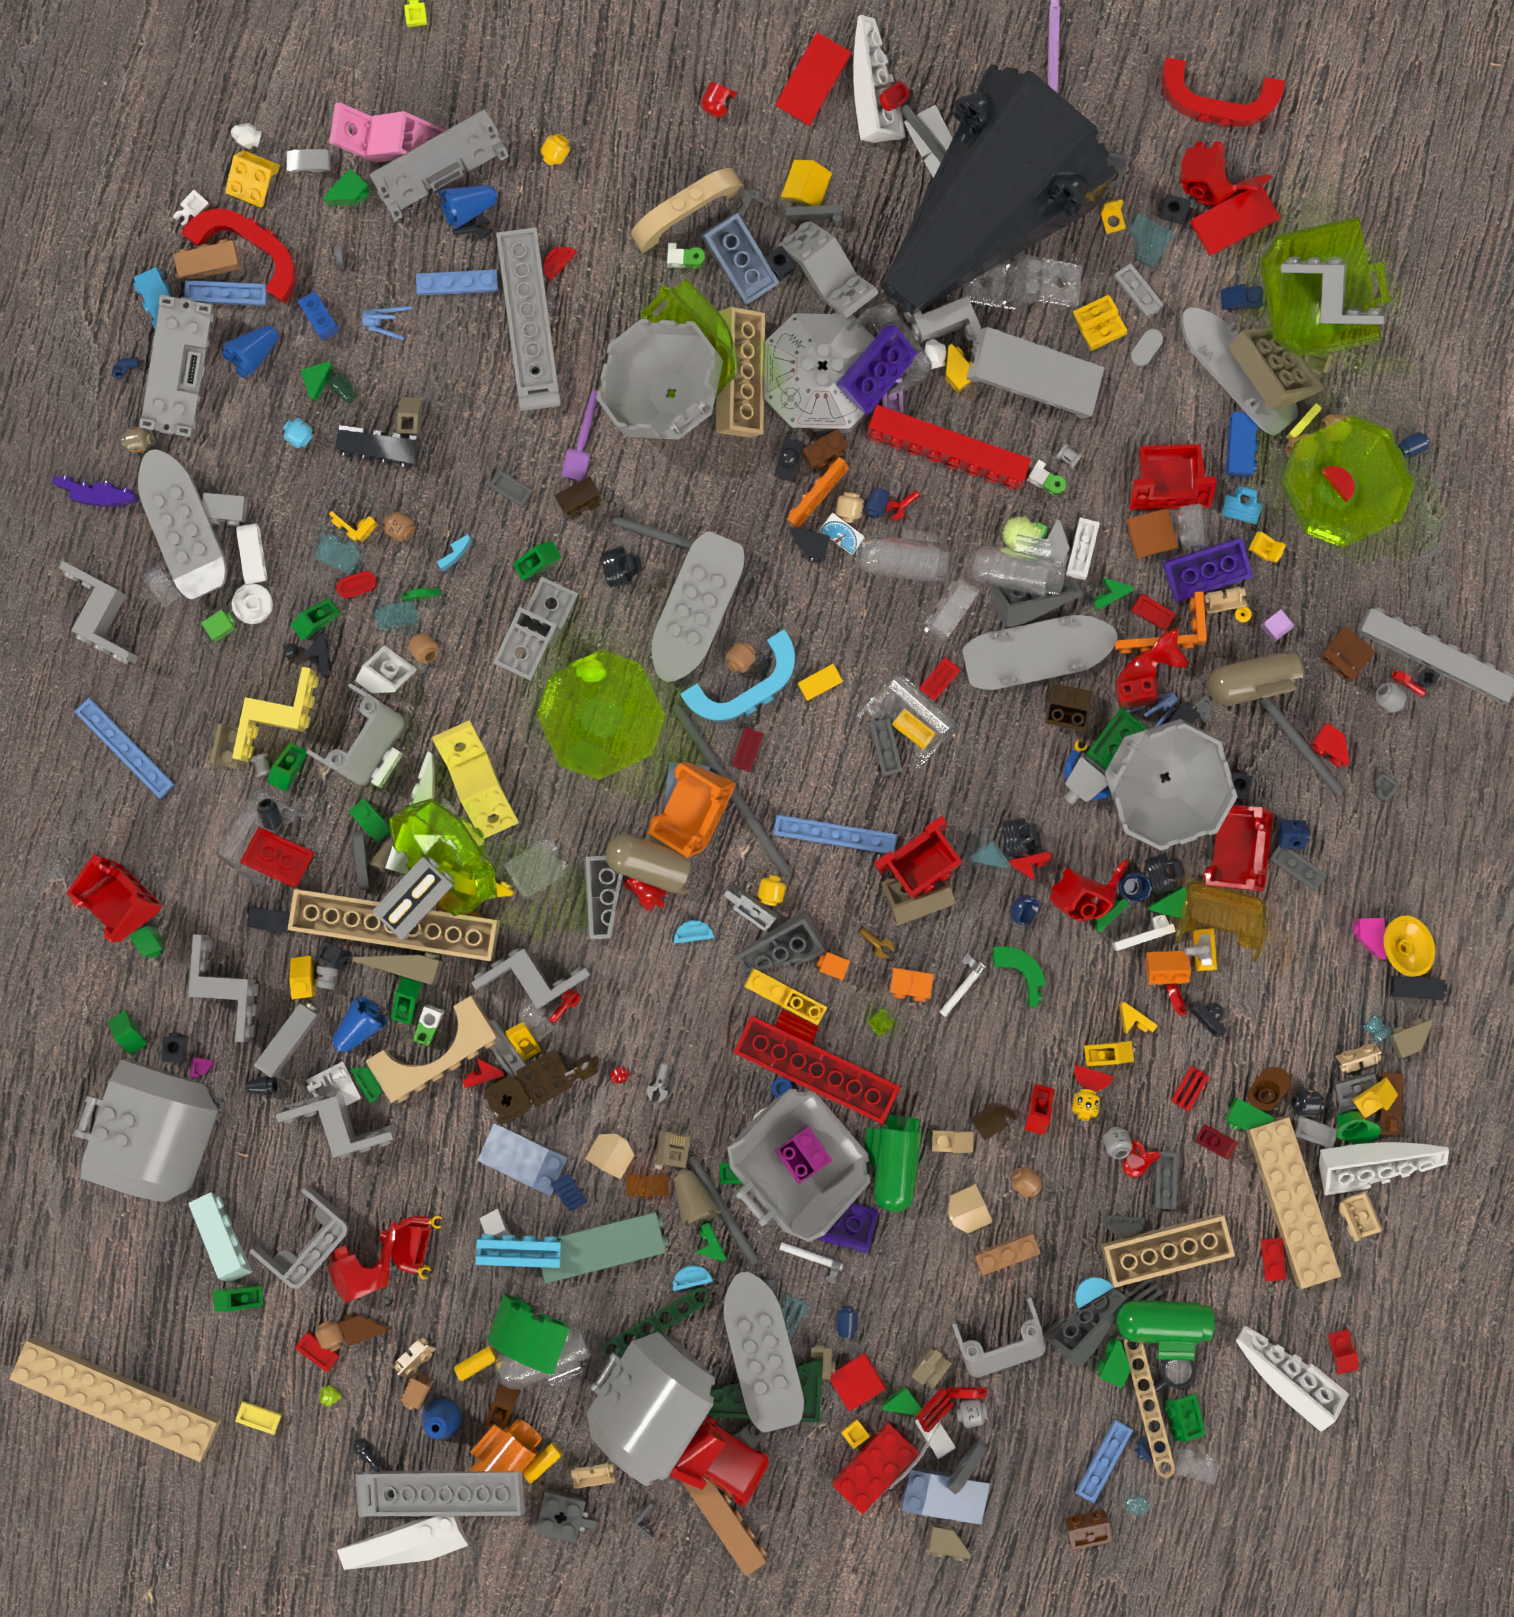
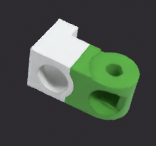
[667,243,705,269]
[1026,460,1066,496]
[413,1004,445,1047]

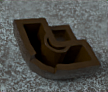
[970,1103,1018,1141]

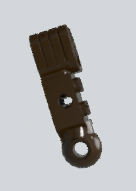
[483,1049,599,1124]

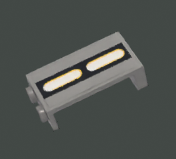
[372,857,456,940]

